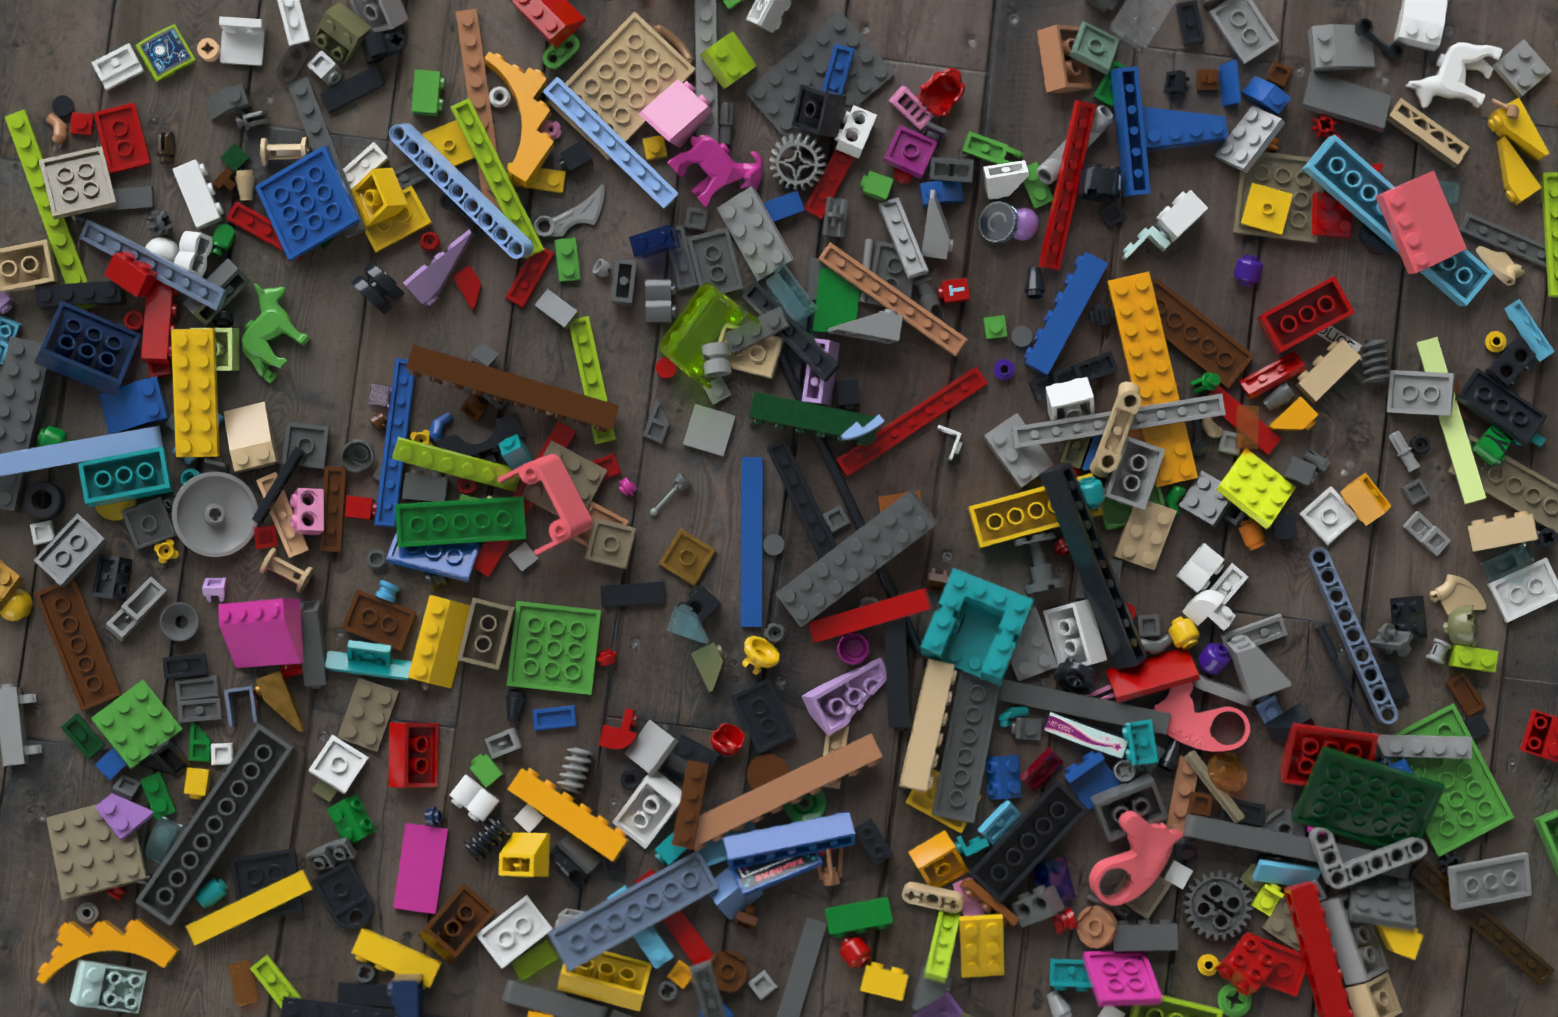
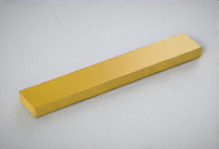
[186,870,313,945]

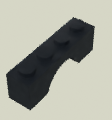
[35,281,126,310]
[436,412,526,459]

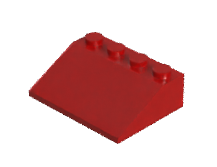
[1279,723,1379,786]

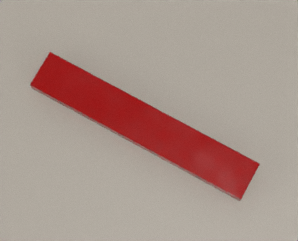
[808,588,932,643]
[635,869,714,965]

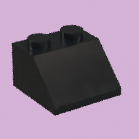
[792,84,847,137]
[662,734,719,783]

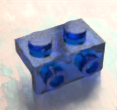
[1034,856,1076,902]

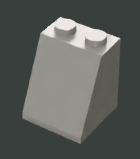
[1226,635,1292,700]

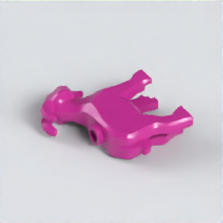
[668,135,763,208]

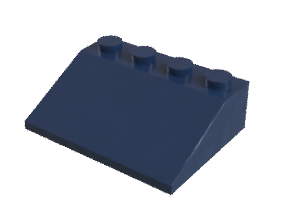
[34,301,141,396]

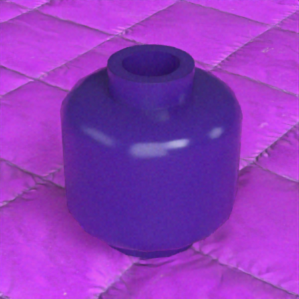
[1234,254,1264,287]
[1198,643,1230,674]

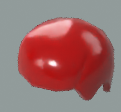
[710,724,745,756]

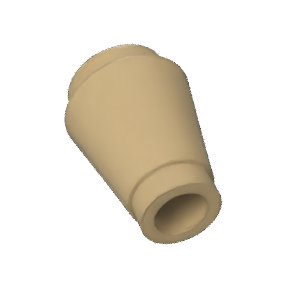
[234,170,256,200]

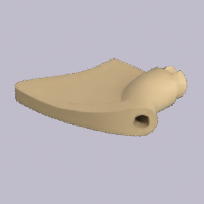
[1476,246,1524,286]
[1429,574,1486,616]

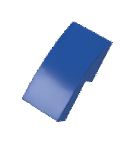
[763,191,805,222]
[95,748,127,780]

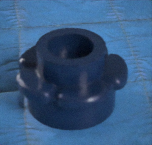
[425,806,442,827]

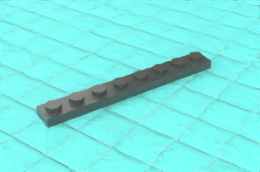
[288,77,367,238]

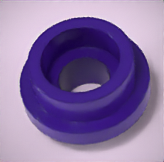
[994,359,1015,380]

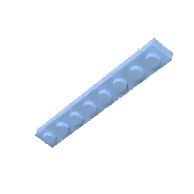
[543,76,679,209]

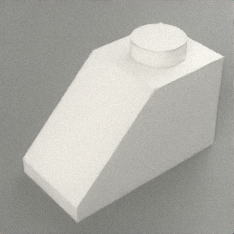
[983,160,1029,199]

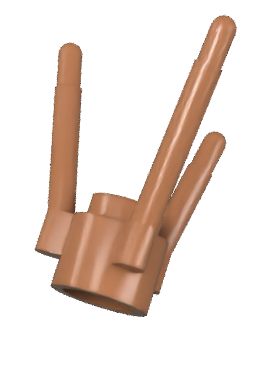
[817,847,844,886]

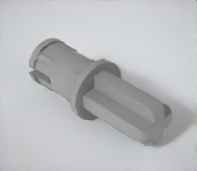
[1389,431,1420,473]

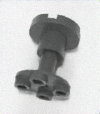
[1014,532,1067,595]

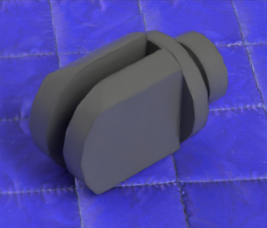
[236,110,269,131]

